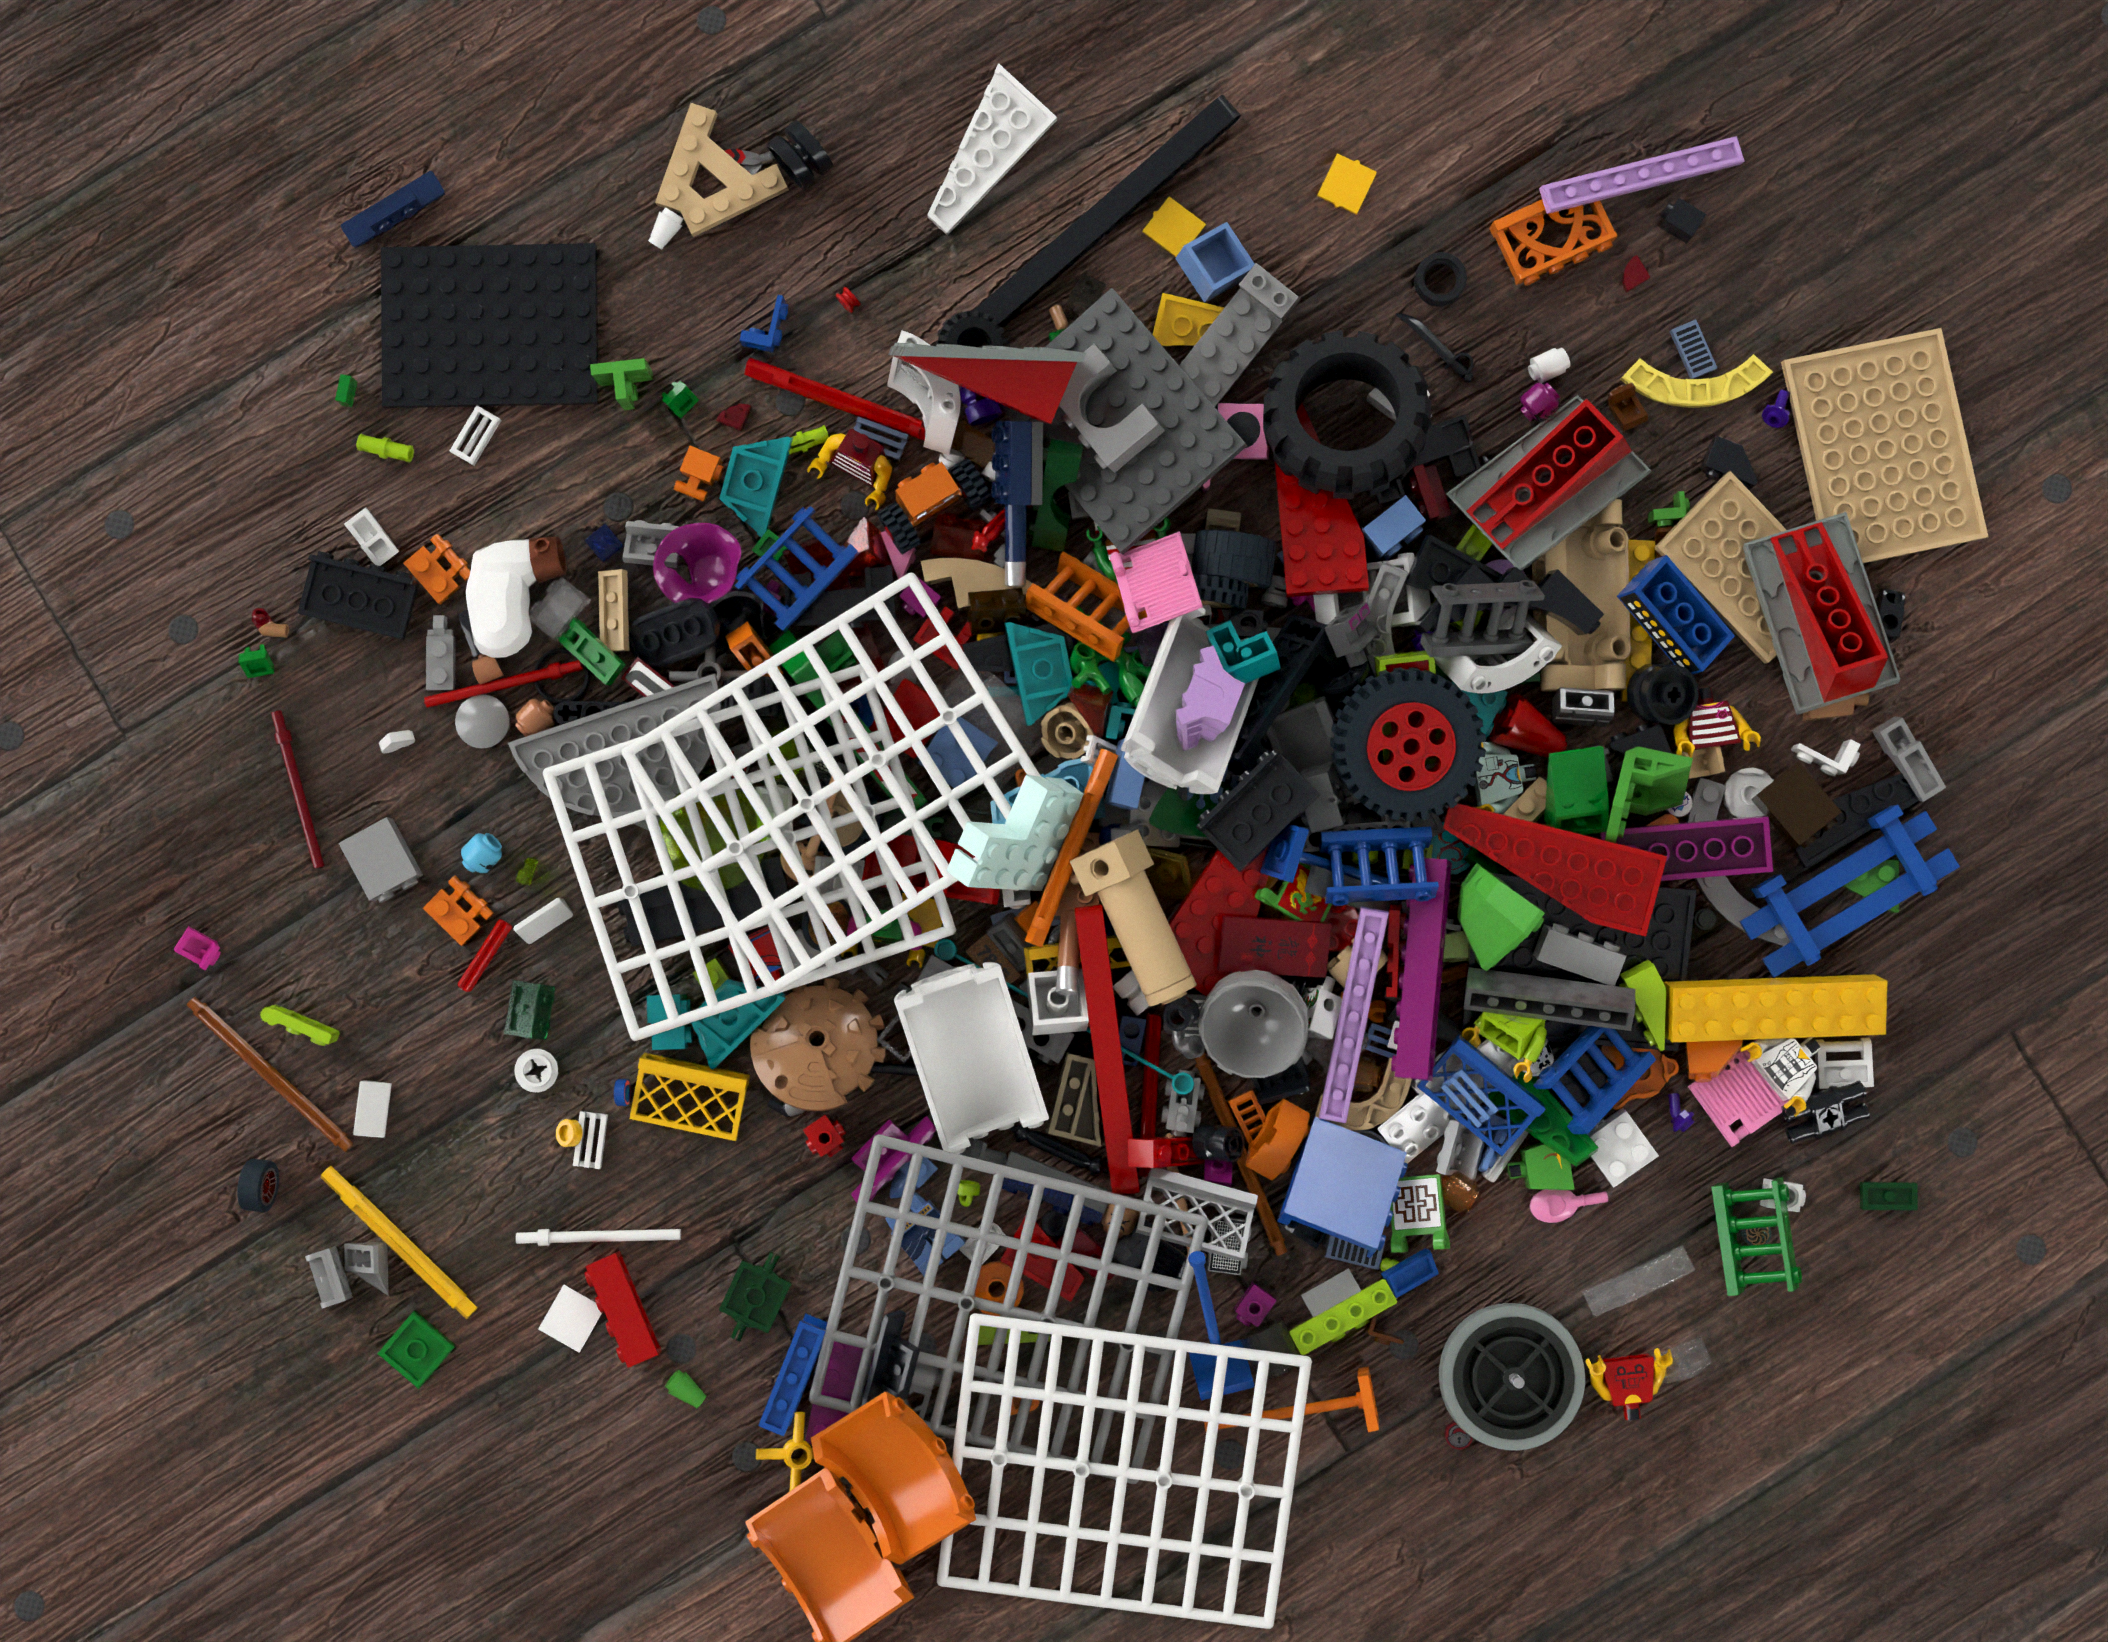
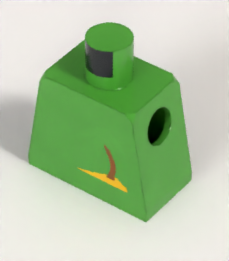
[1507,1142,1575,1190]

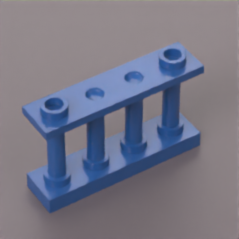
[735,506,859,632]
[1319,827,1439,906]
[1533,1026,1656,1134]
[758,1313,827,1436]

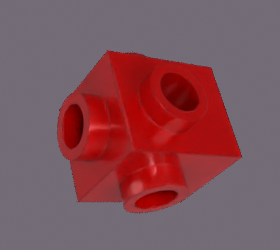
[803,1113,846,1157]

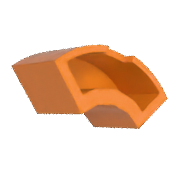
[1246,1099,1310,1181]

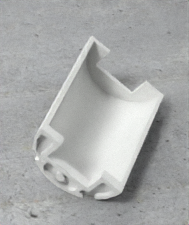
[1121,608,1259,794]
[894,962,1049,1154]

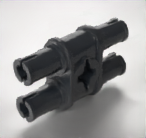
[1781,1080,1870,1144]

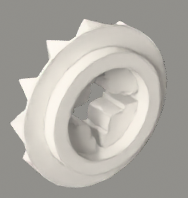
[514,1049,559,1092]

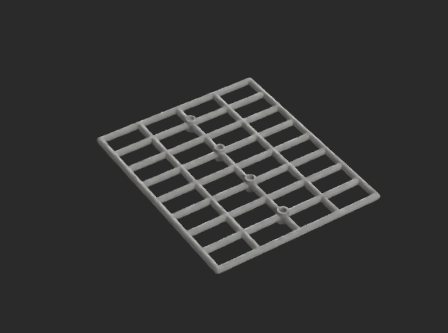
[809,1134,1208,1484]

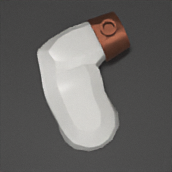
[466,536,567,658]

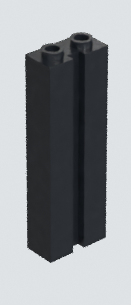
[617,856,792,947]

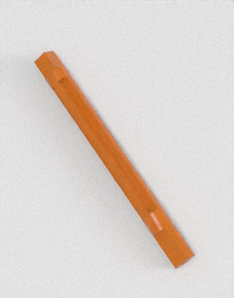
[1024,749,1119,948]

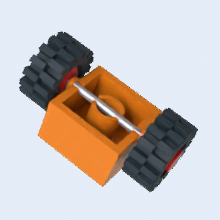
[877,458,992,555]

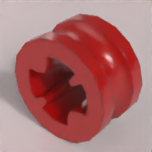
[835,287,861,314]

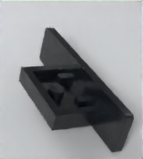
[861,1310,920,1406]

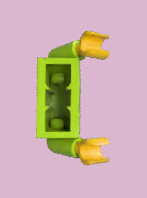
[1462,1012,1547,1083]

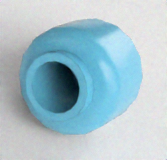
[461,833,502,873]

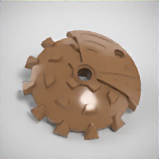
[750,978,886,1111]

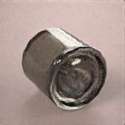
[1238,1317,1301,1379]

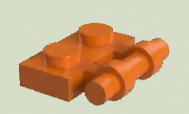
[403,534,470,605]
[423,875,494,946]

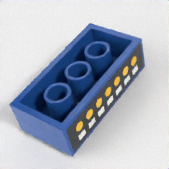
[1617,555,1735,674]

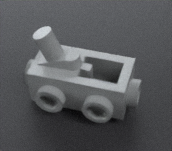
[1161,1070,1205,1137]

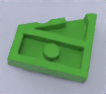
[1842,860,1899,913]

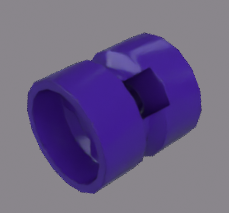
[959,386,1002,426]

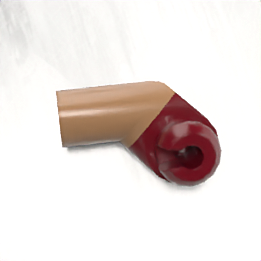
[252,608,289,638]

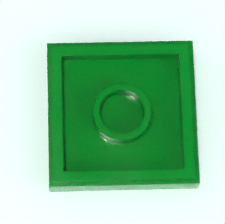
[377,1311,456,1389]

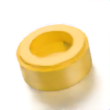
[556,1119,582,1147]

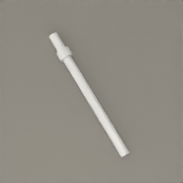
[516,1229,681,1246]

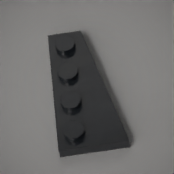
[961,623,1074,672]

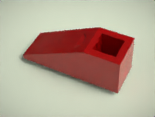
[1128,1136,1205,1168]

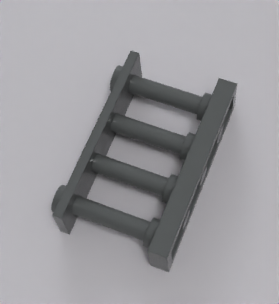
[1420,580,1545,657]

